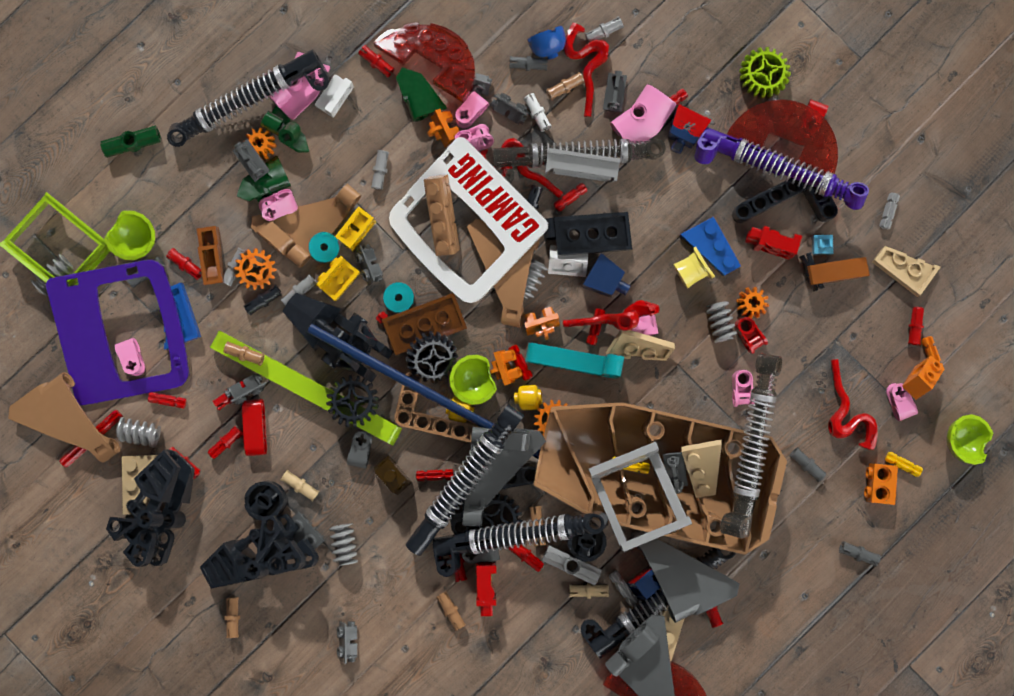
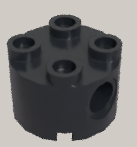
[244,480,288,520]
[567,523,607,562]

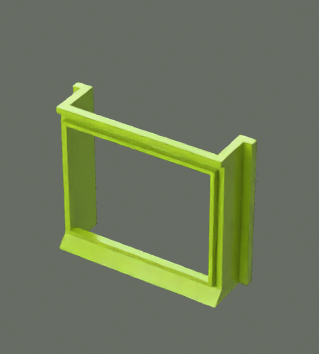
[0,192,111,286]

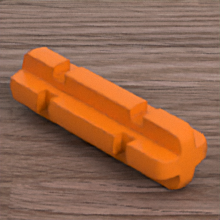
[921,336,944,368]

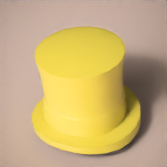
[673,247,715,289]

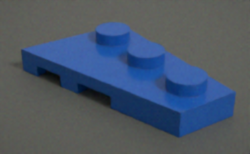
[679,217,741,276]
[164,283,201,350]

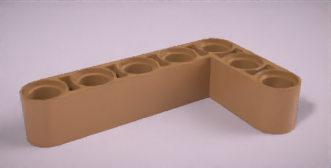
[395,371,481,443]

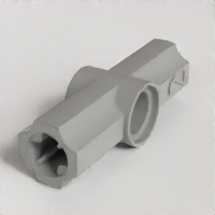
[542,545,602,585]

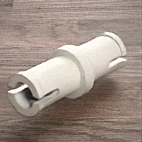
[523,93,552,132]

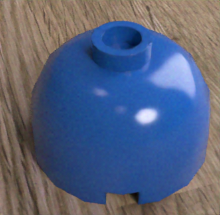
[527,26,566,60]

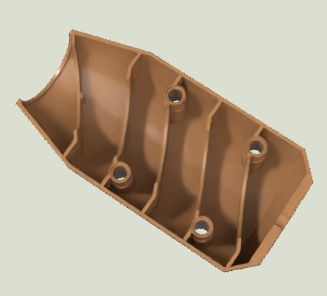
[534,403,787,555]

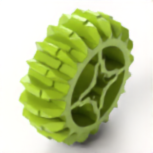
[739,47,791,99]

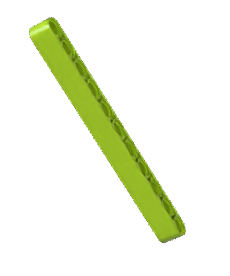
[210,330,403,446]

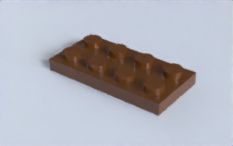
[382,293,467,356]

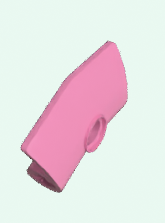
[269,52,330,120]
[610,85,676,152]

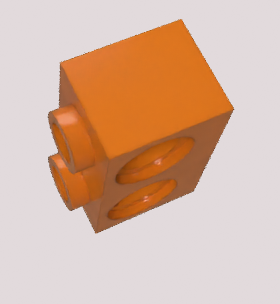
[864,463,898,505]

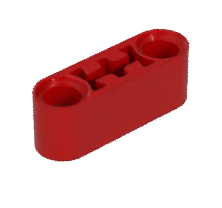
[242,399,267,456]

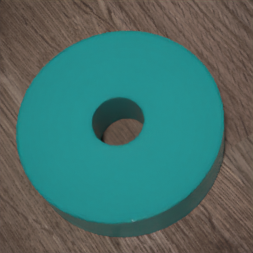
[308,232,339,263]
[383,282,414,313]

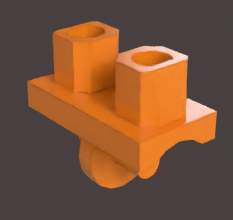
[427,109,460,148]
[524,307,560,340]
[490,349,522,386]

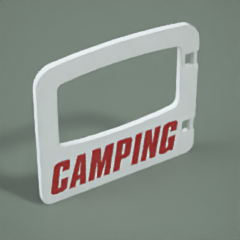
[389,137,548,303]

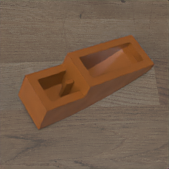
[197,226,223,285]
[807,257,870,285]

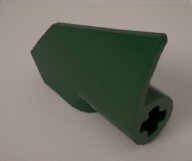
[396,67,447,122]
[260,106,309,153]
[237,156,291,202]

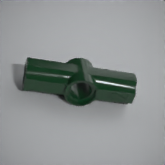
[100,125,162,158]

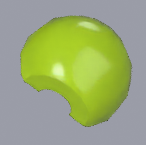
[105,211,155,260]
[449,355,497,405]
[946,414,994,465]

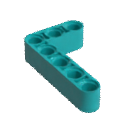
[525,343,624,379]

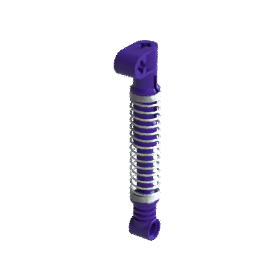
[694,127,869,210]

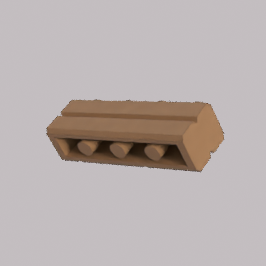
[423,174,460,256]

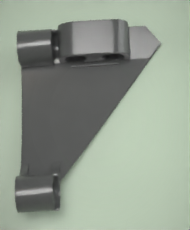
[462,427,546,527]
[630,530,740,623]
[605,615,675,696]

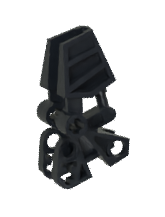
[282,293,394,383]
[106,449,195,567]
[200,514,319,589]

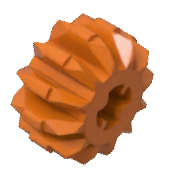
[243,128,277,160]
[736,287,769,319]

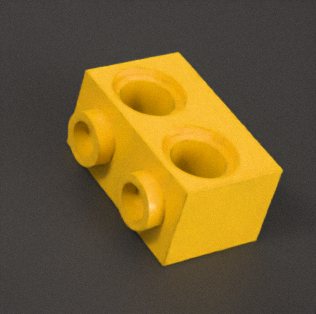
[335,206,376,251]

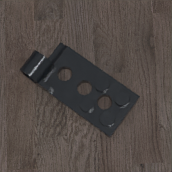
[543,212,632,255]

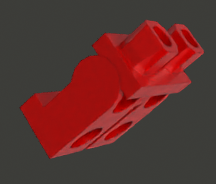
[745,226,802,260]
[476,561,497,616]

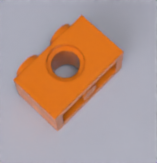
[902,356,944,400]

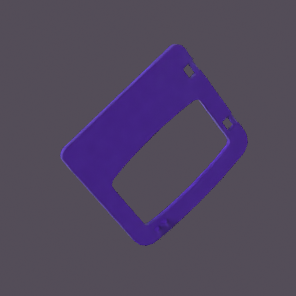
[46,260,189,405]

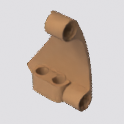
[251,183,361,268]
[467,219,540,328]
[8,372,121,463]

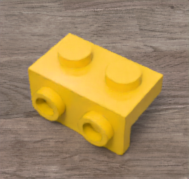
[316,256,360,301]

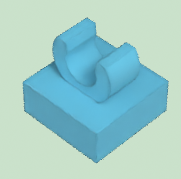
[812,235,834,255]

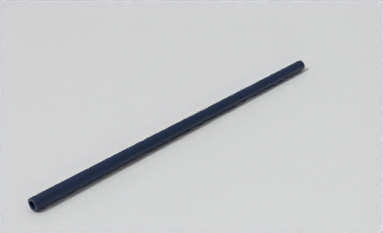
[307,324,541,459]

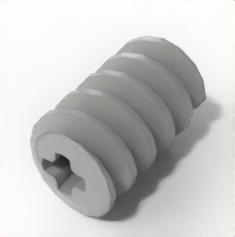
[30,254,74,296]
[524,259,548,300]
[706,301,737,343]
[116,417,161,448]
[329,523,358,565]

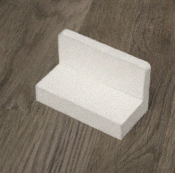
[315,75,354,118]
[548,245,588,277]

